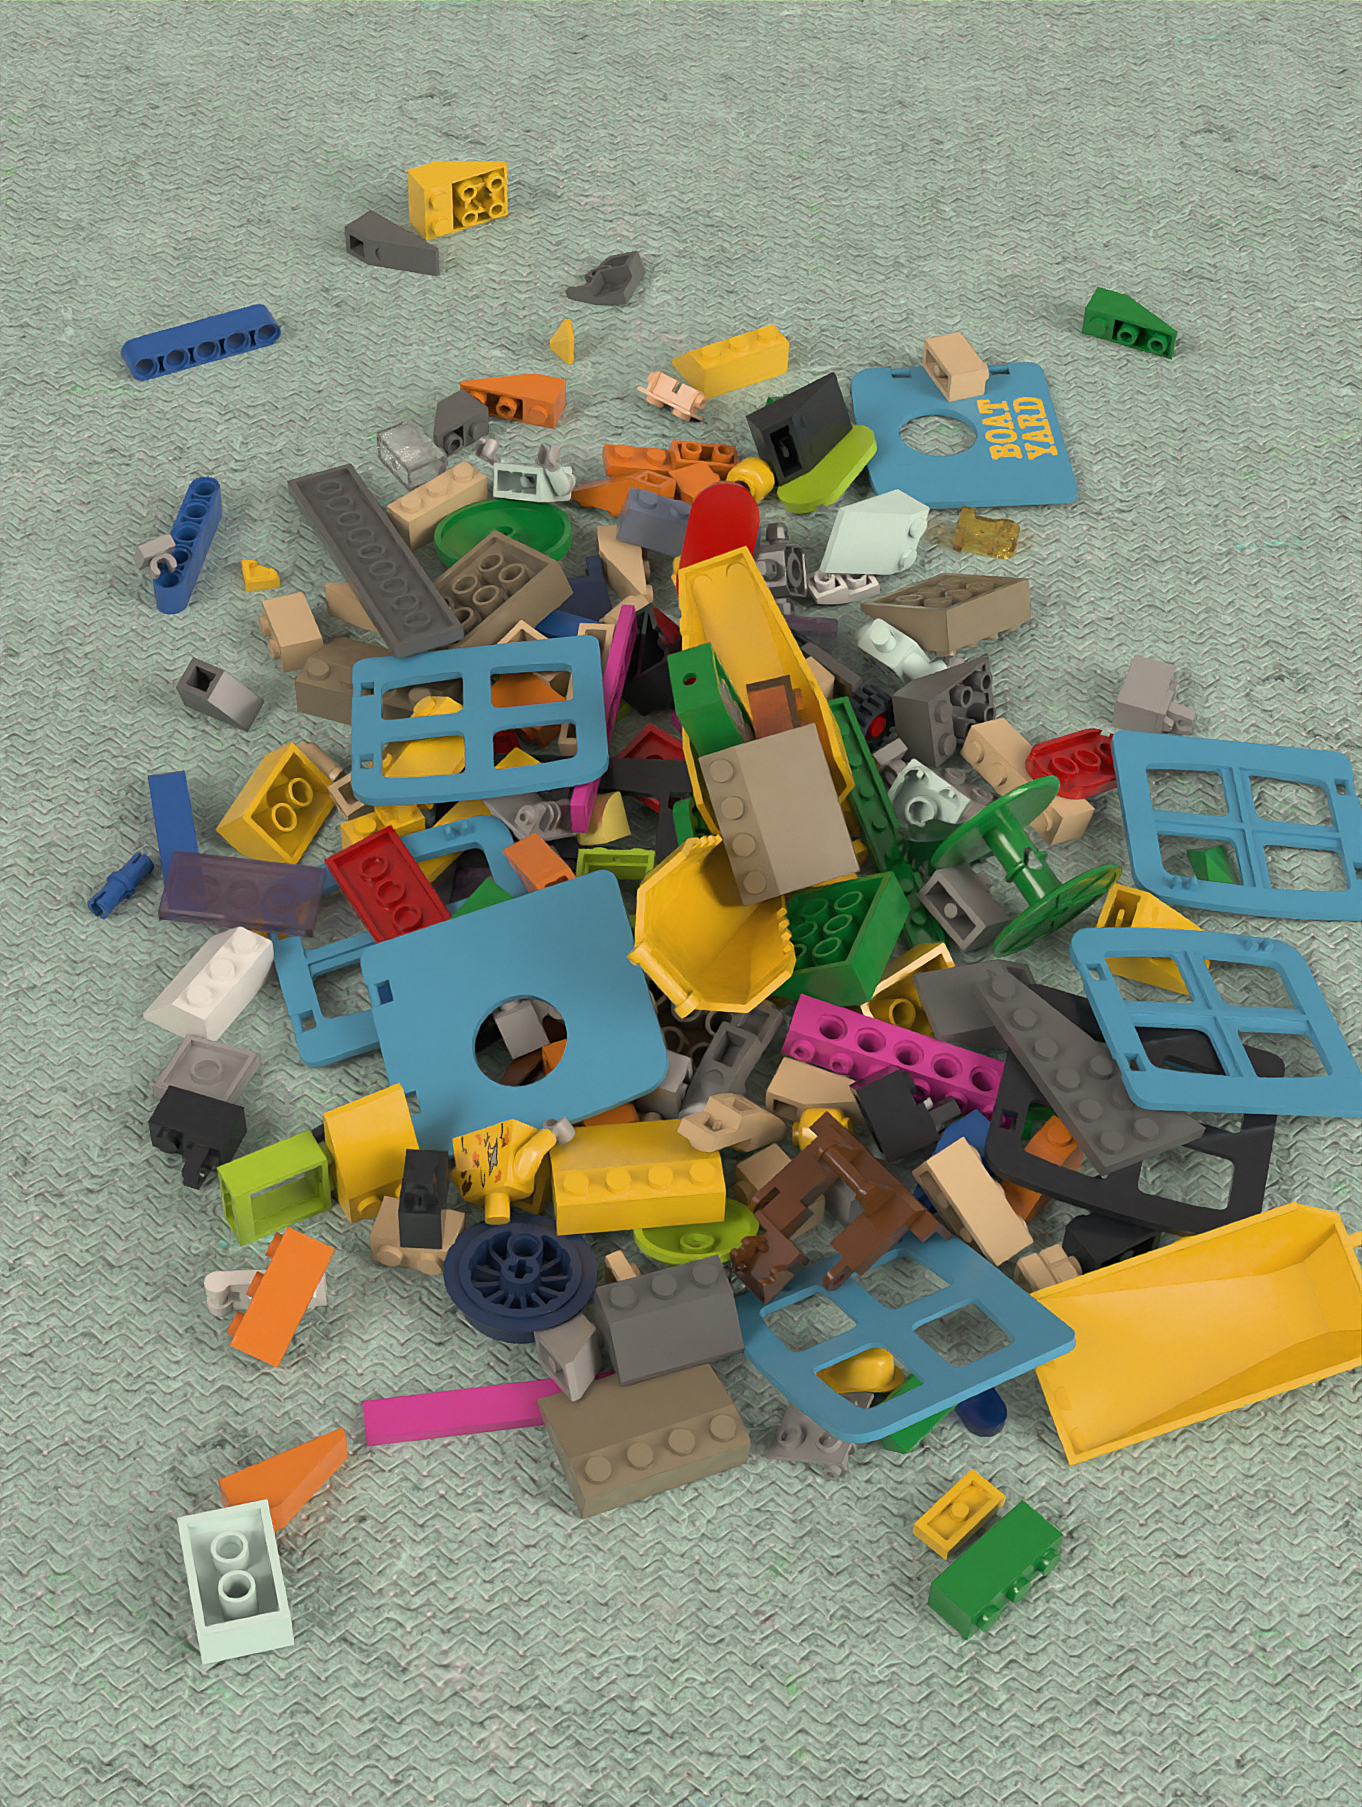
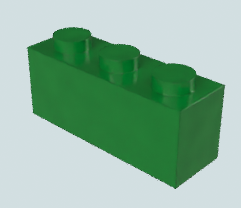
[927,1500,1063,1641]

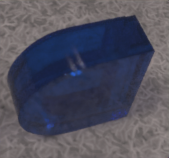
[955,1387,1007,1437]

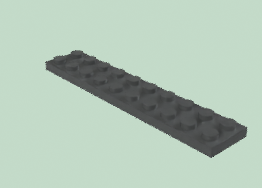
[287,463,464,659]

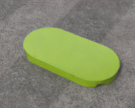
[777,425,877,514]

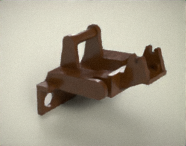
[729,1111,953,1305]

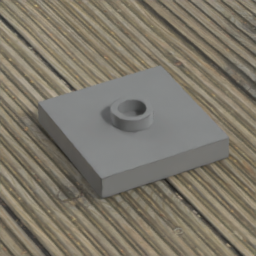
[152,1034,261,1104]

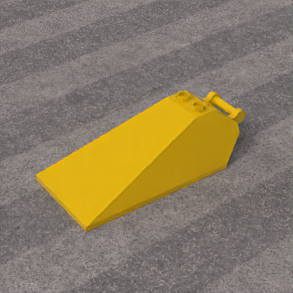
[1029,1201,1362,1466]

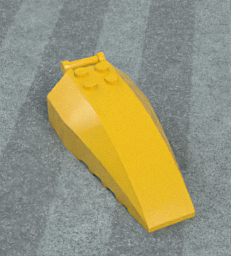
[678,546,855,835]
[626,834,796,1019]

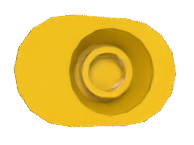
[815,1347,904,1394]

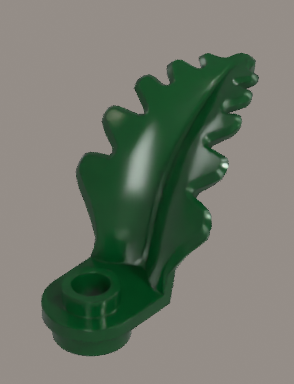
[893,819,995,877]

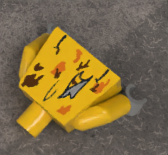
[451,1117,575,1225]

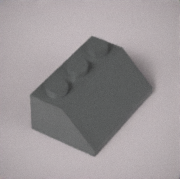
[593,1254,744,1387]

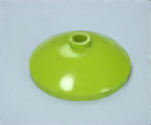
[633,1198,759,1267]

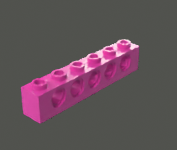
[781,994,1014,1130]

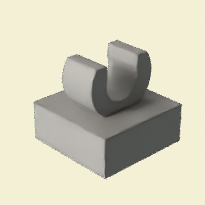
[133,533,177,580]
[872,738,908,787]

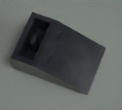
[746,372,853,487]

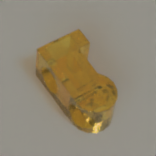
[953,505,1020,559]

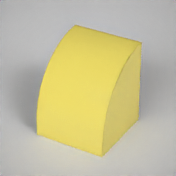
[576,791,631,846]

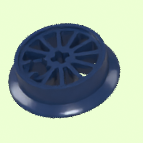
[443,1213,598,1344]

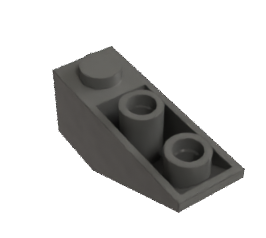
[345,210,439,276]

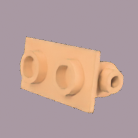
[637,371,707,422]

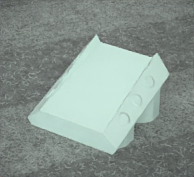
[887,758,970,830]

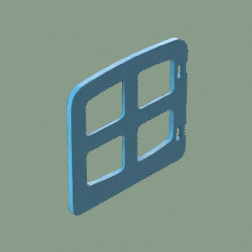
[351,635,609,806]
[1110,730,1362,921]
[261,815,529,1068]
[1068,927,1362,1118]
[735,1230,1076,1443]

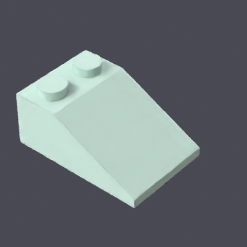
[819,489,930,575]
[177,1499,294,1665]

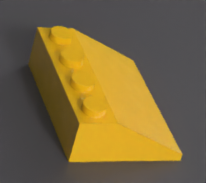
[548,1119,726,1236]

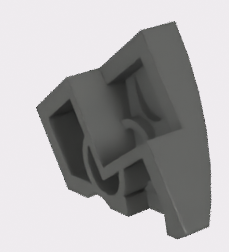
[565,250,646,305]

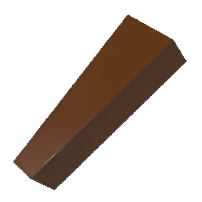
[498,1015,567,1087]

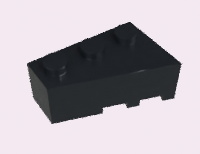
[621,603,682,717]

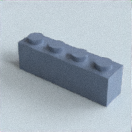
[616,487,761,557]

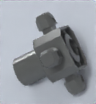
[753,522,808,621]

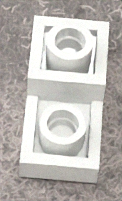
[807,570,880,604]

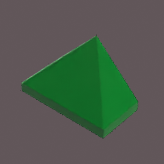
[1187,845,1241,885]

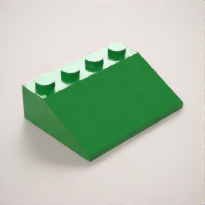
[770,871,911,1007]

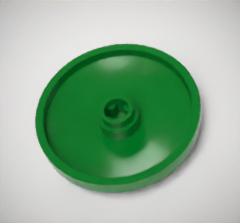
[434,498,573,568]

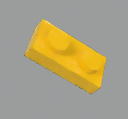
[912,1469,1006,1561]

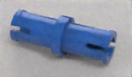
[87,852,154,919]

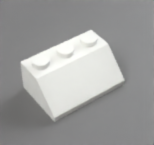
[143,926,276,1041]

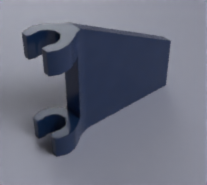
[557,555,613,622]

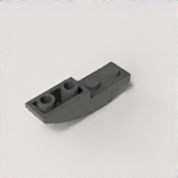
[677,1003,784,1119]

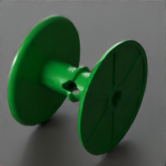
[931,775,1122,958]

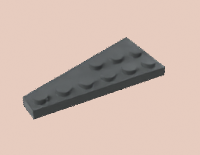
[972,972,1206,1177]

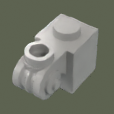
[492,999,563,1059]

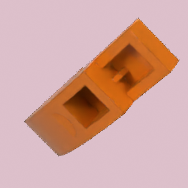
[601,440,739,480]

